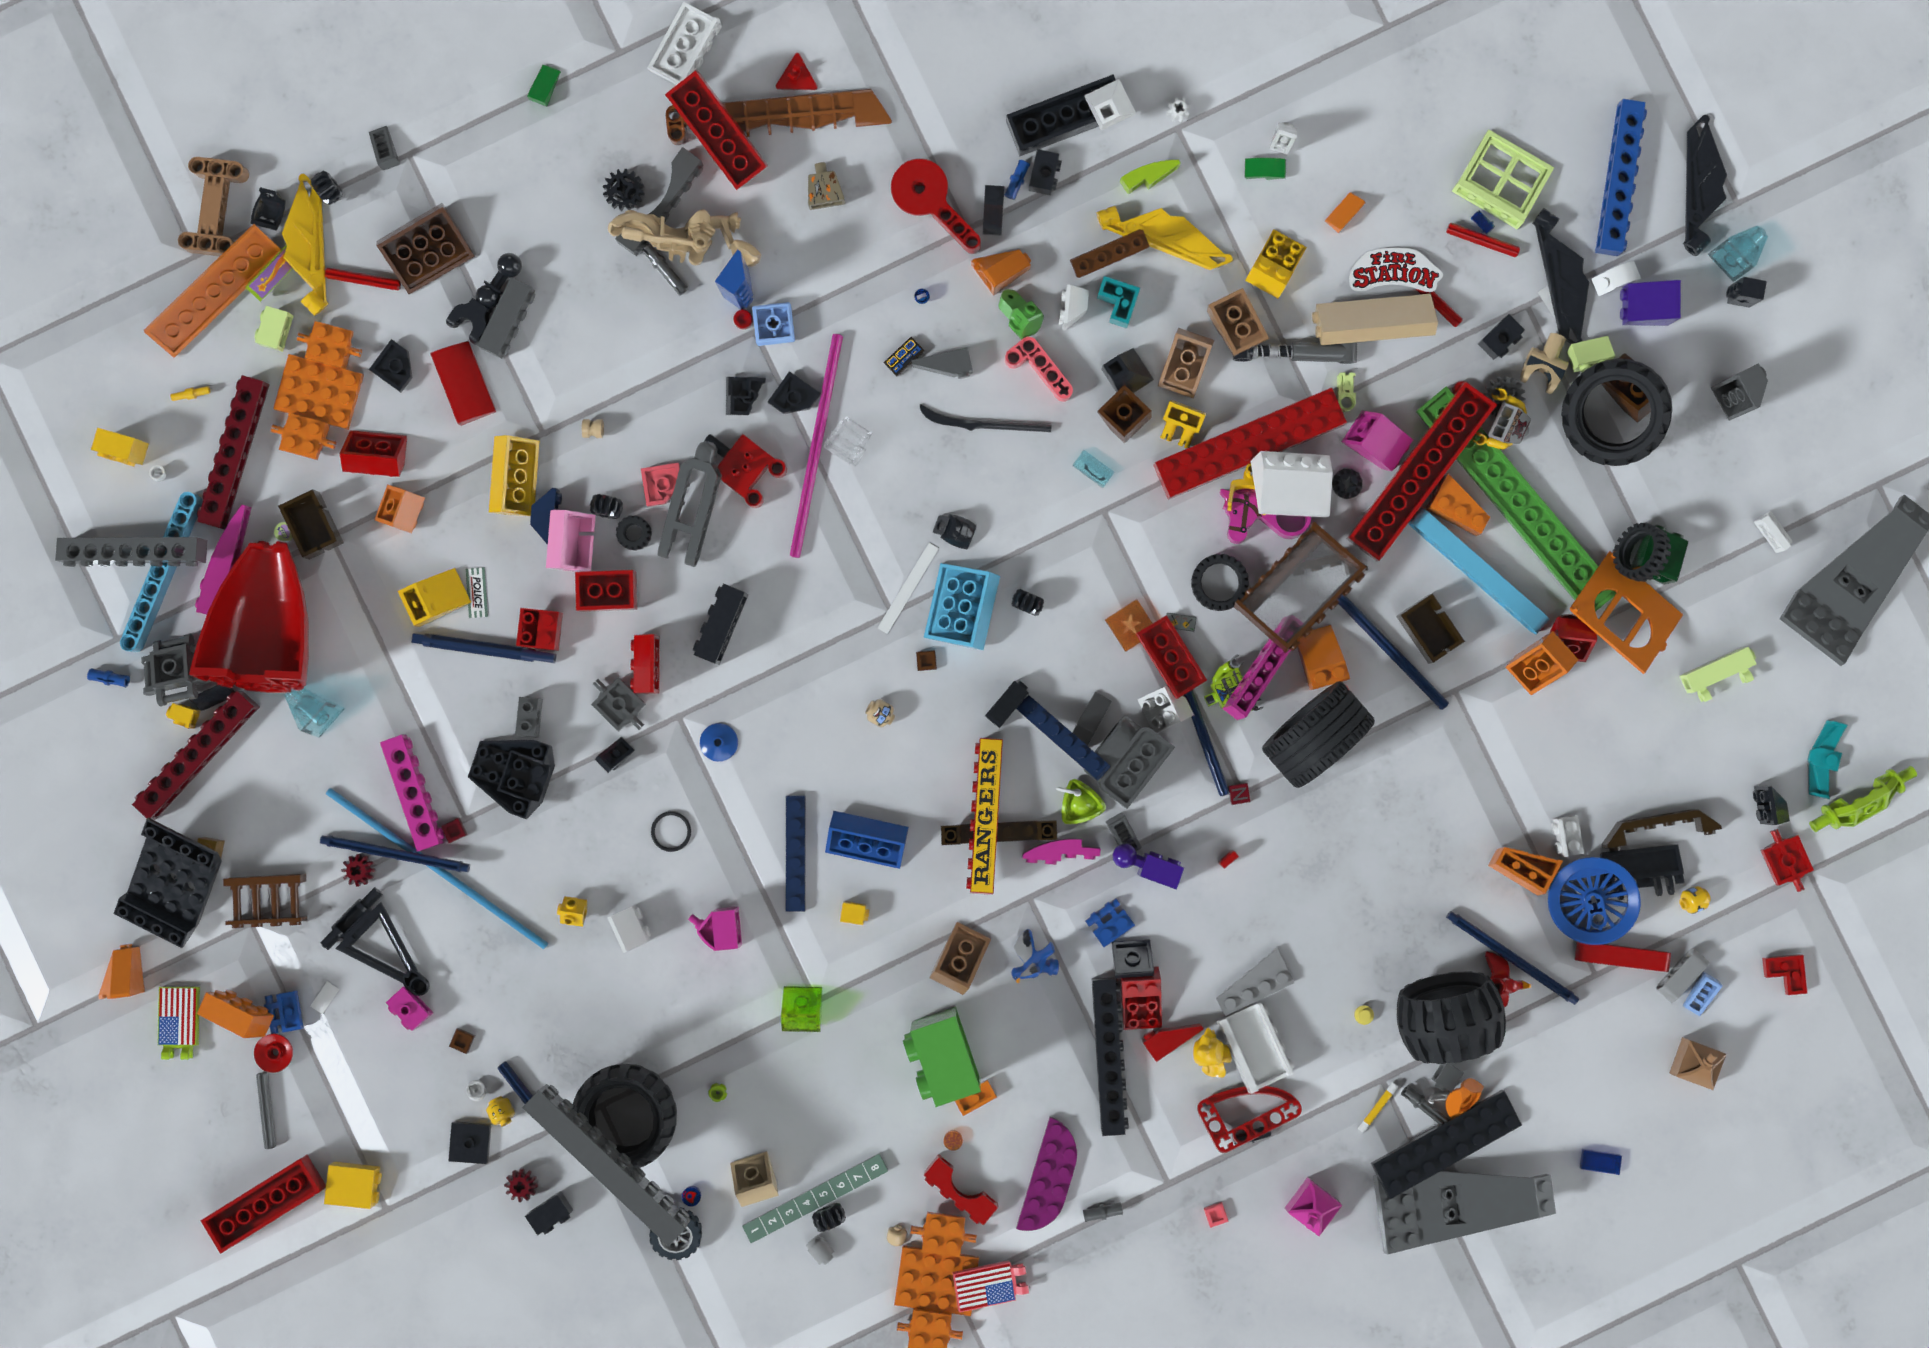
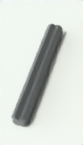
[256,1072,276,1149]

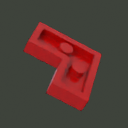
[1762,954,1808,995]

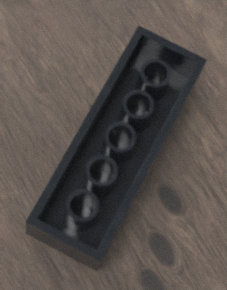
[1006,74,1116,157]

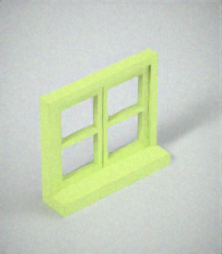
[1452,129,1554,229]

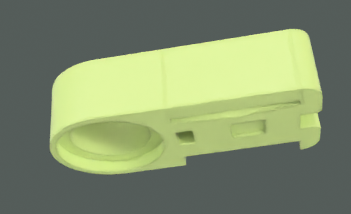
[1337,372,1356,412]

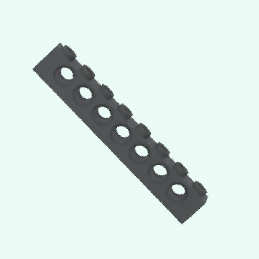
[55,537,208,567]

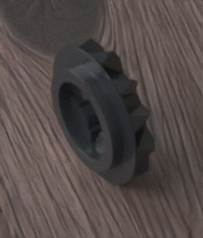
[1332,468,1363,499]

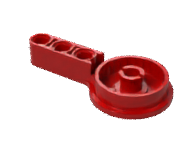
[891,159,981,254]

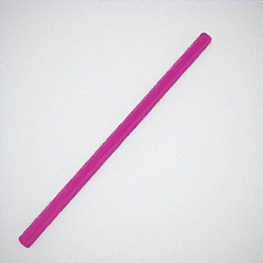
[790,334,843,558]

